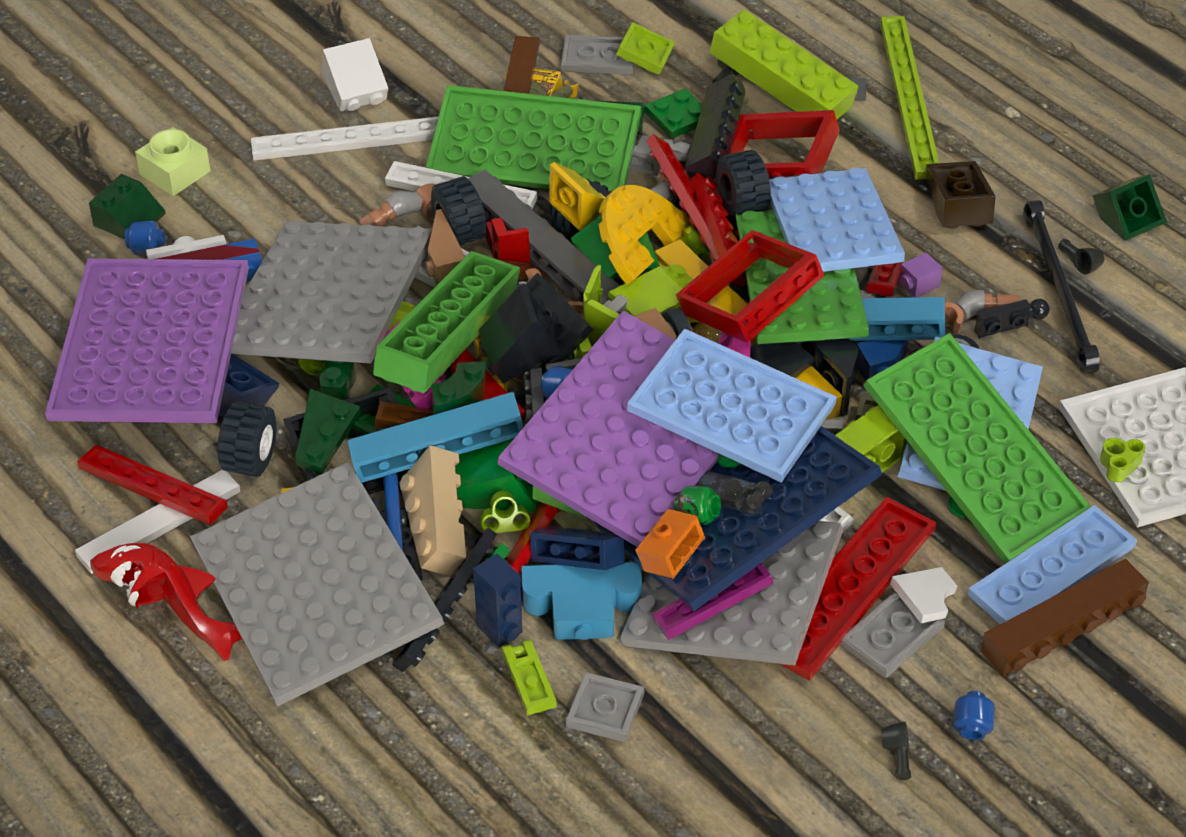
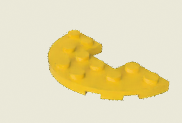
[599,185,692,285]

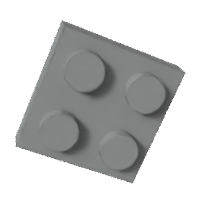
[566,672,644,743]

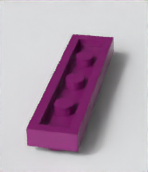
[652,563,774,640]

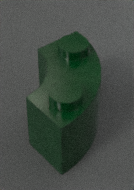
[431,361,486,415]

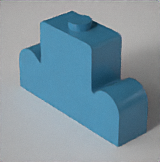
[522,562,642,640]

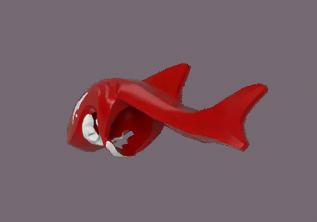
[90,543,243,661]

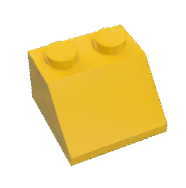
[549,162,605,231]

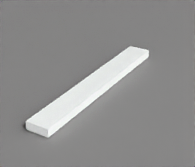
[251,117,439,161]

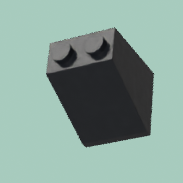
[478,284,561,384]

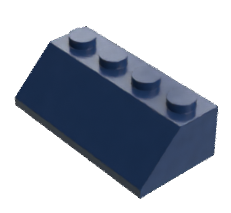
[219,354,279,417]

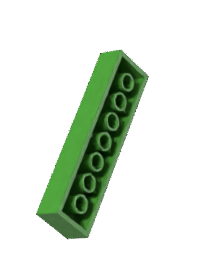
[373,251,520,393]

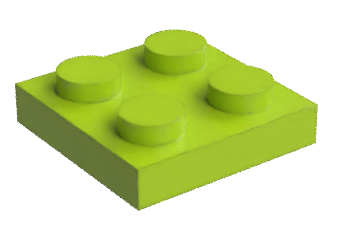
[616,22,675,75]

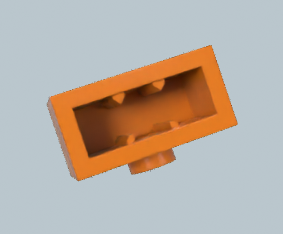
[636,509,705,579]

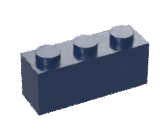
[530,526,625,570]
[473,554,522,647]

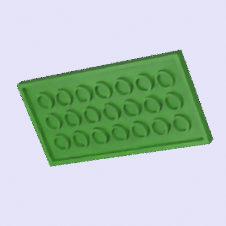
[426,85,642,191]
[736,210,869,344]
[863,333,1091,564]

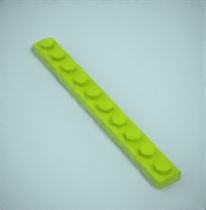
[880,16,939,180]

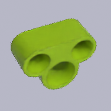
[1100,438,1146,483]
[479,491,530,533]

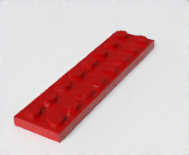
[780,497,936,681]

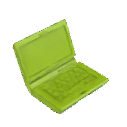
[583,265,620,347]

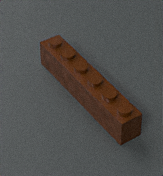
[981,558,1149,676]

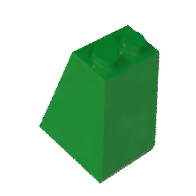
[571,214,660,281]
[455,438,539,512]

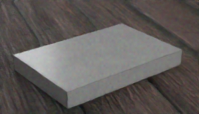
[561,35,634,75]
[840,591,945,679]

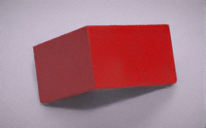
[486,218,530,262]

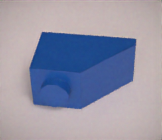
[857,340,908,381]

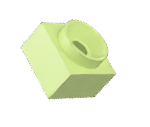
[135,127,210,196]

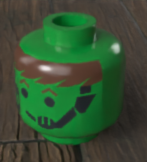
[674,486,721,525]

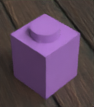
[899,253,943,298]

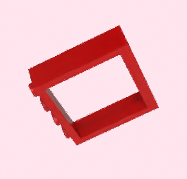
[730,110,840,179]
[676,230,825,343]

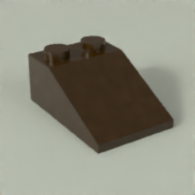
[926,161,996,228]

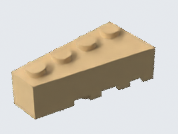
[399,445,466,576]

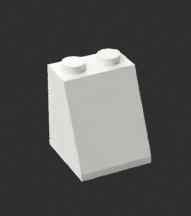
[321,38,388,111]

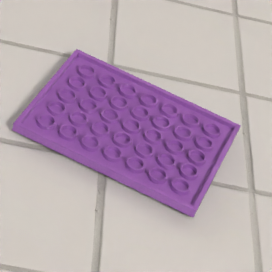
[45,258,249,423]
[497,311,719,547]

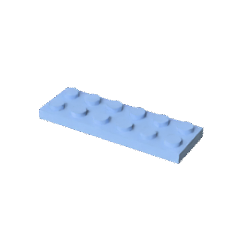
[967,505,1137,624]

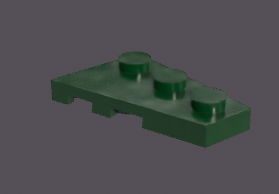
[295,389,361,474]

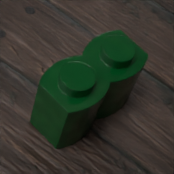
[320,360,355,401]

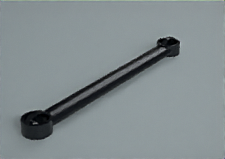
[1023,200,1100,373]

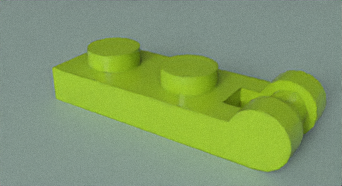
[501,639,557,716]

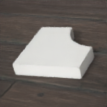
[890,567,957,623]

